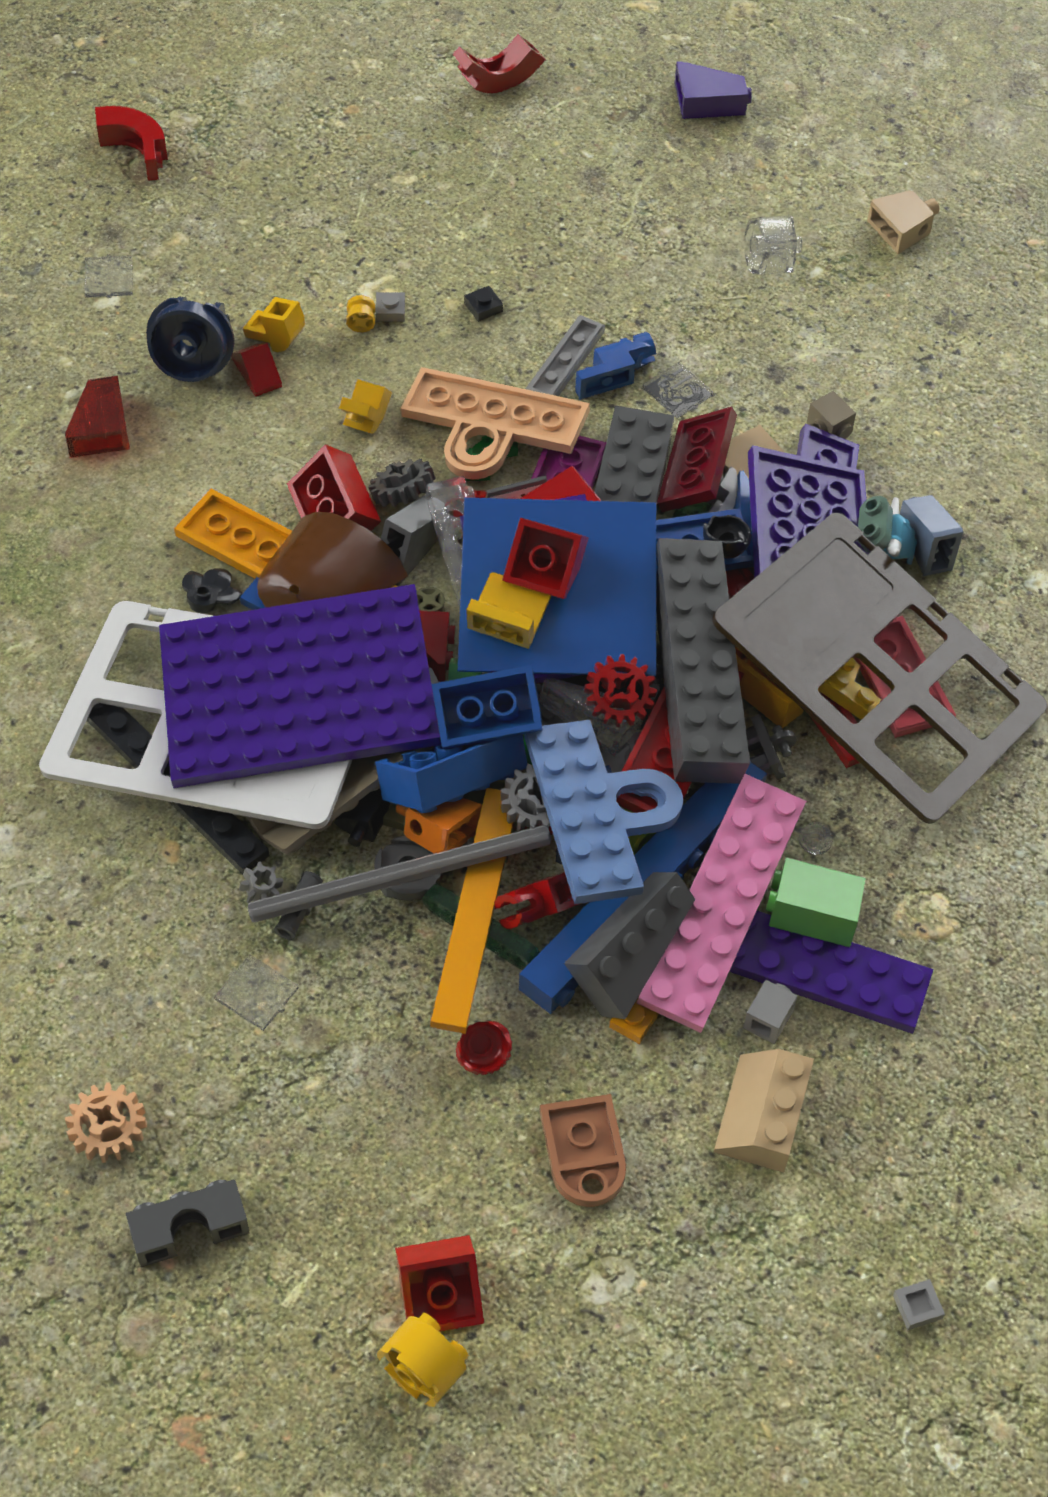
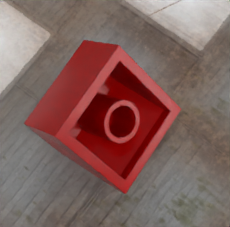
[502,517,589,599]
[395,1235,485,1332]

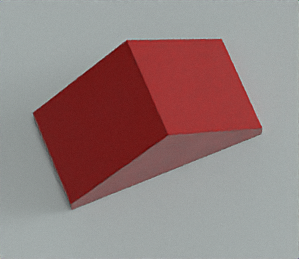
[231,343,282,397]

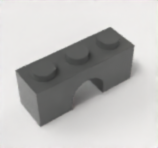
[125,1179,250,1268]

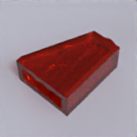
[65,376,130,458]

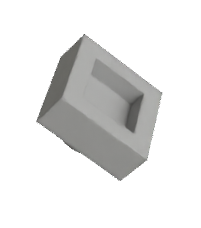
[376,292,405,322]
[893,1279,945,1330]

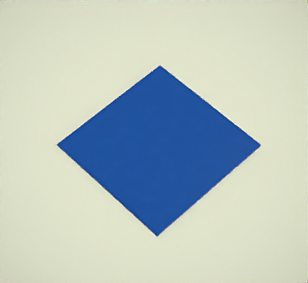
[457,497,656,677]

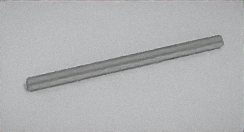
[248,825,551,922]

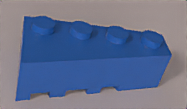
[375,734,527,813]

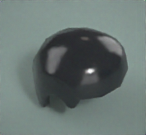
[703,515,752,559]

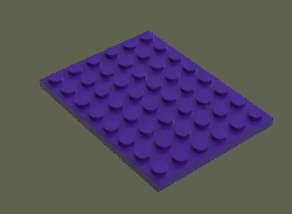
[159,584,441,789]

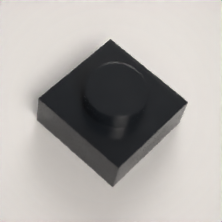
[464,285,503,322]

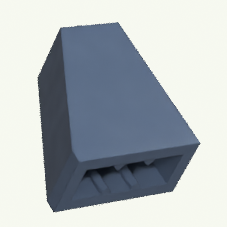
[900,495,963,576]

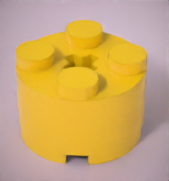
[377,1313,469,1407]

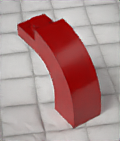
[452,34,546,93]
[95,106,168,181]

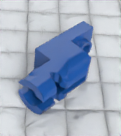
[575,332,657,399]

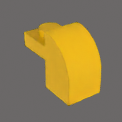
[242,297,305,352]
[339,379,392,434]

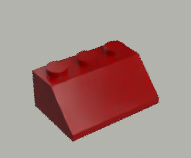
[287,444,381,531]

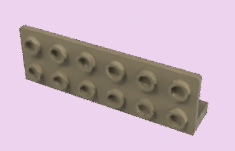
[246,732,441,854]

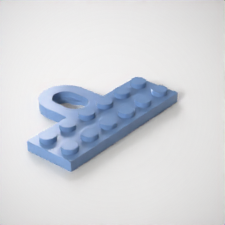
[524,720,683,904]

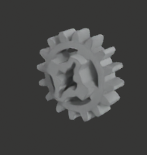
[501,765,551,831]

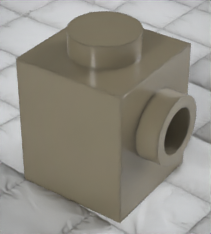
[807,391,856,439]

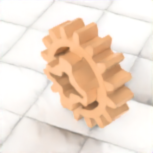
[65,1082,147,1163]

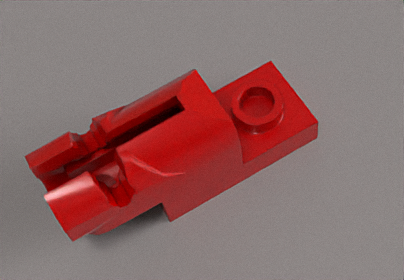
[494,872,578,929]

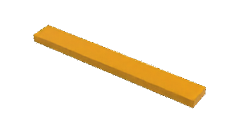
[430,788,518,1034]

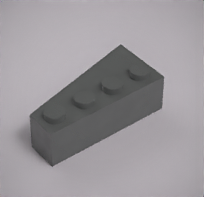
[564,872,695,1019]

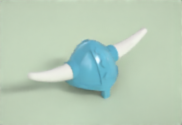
[883,497,917,565]

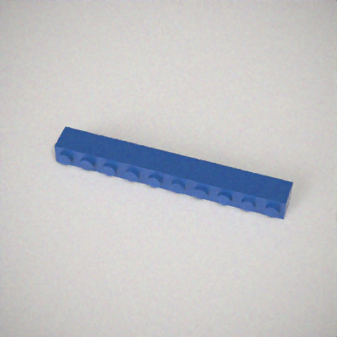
[519,762,767,1014]

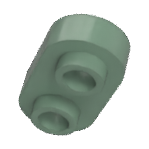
[858,496,893,553]

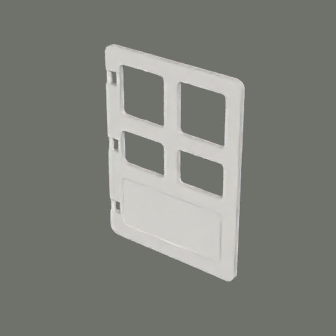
[39,601,353,829]

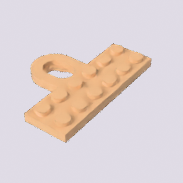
[400,367,590,479]

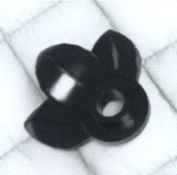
[182,568,243,613]

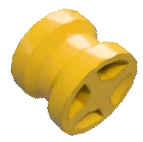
[346,295,375,332]

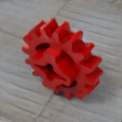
[584,654,657,728]

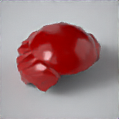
[456,1021,513,1075]

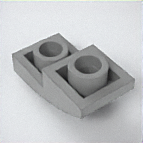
[707,466,738,513]

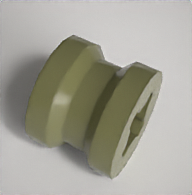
[416,587,445,612]

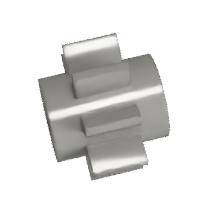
[239,862,283,903]

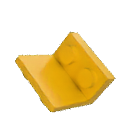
[466,572,551,649]

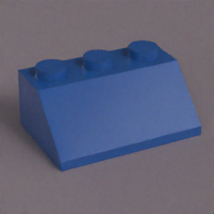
[432,665,543,749]

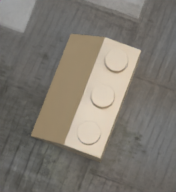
[714,1049,814,1173]

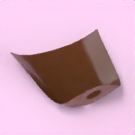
[257,512,408,608]

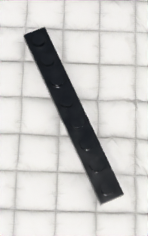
[86,703,270,875]

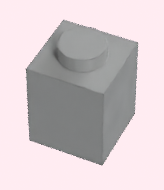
[743,980,797,1044]

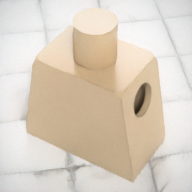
[867,190,940,254]

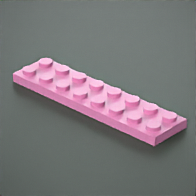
[637,774,806,1033]

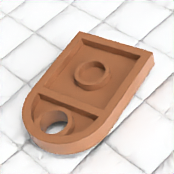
[539,1094,626,1207]

